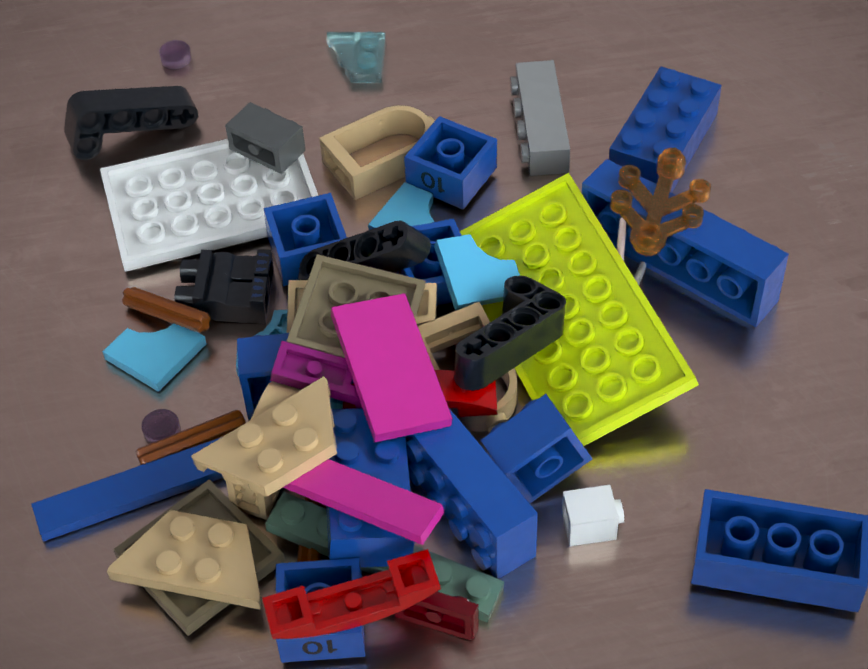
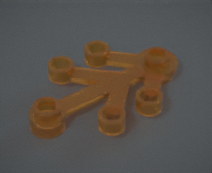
[610,148,711,256]

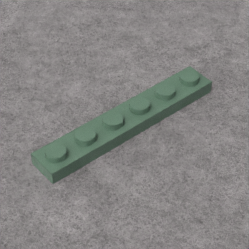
[266,492,504,623]

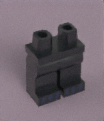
[174,249,274,324]

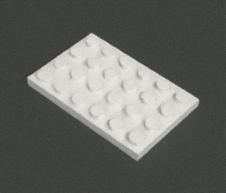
[100,139,318,272]

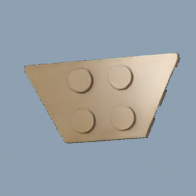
[191,377,337,497]
[107,510,262,610]

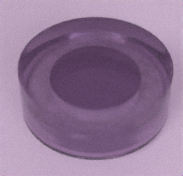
[159,40,192,69]
[141,409,181,444]

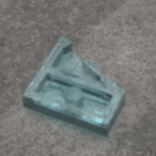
[326,32,386,83]

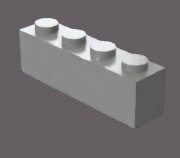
[510,60,570,176]

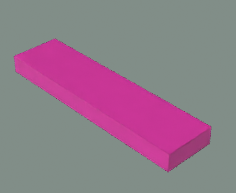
[283,459,444,545]

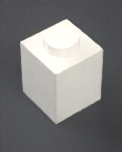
[562,485,624,546]

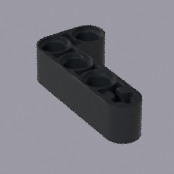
[64,86,199,160]
[298,220,431,280]
[454,276,566,391]

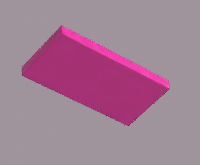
[331,293,453,443]

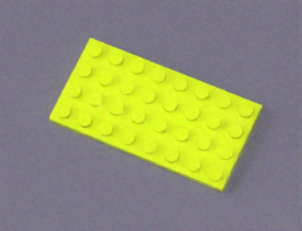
[460,173,699,446]

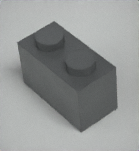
[225,102,306,174]

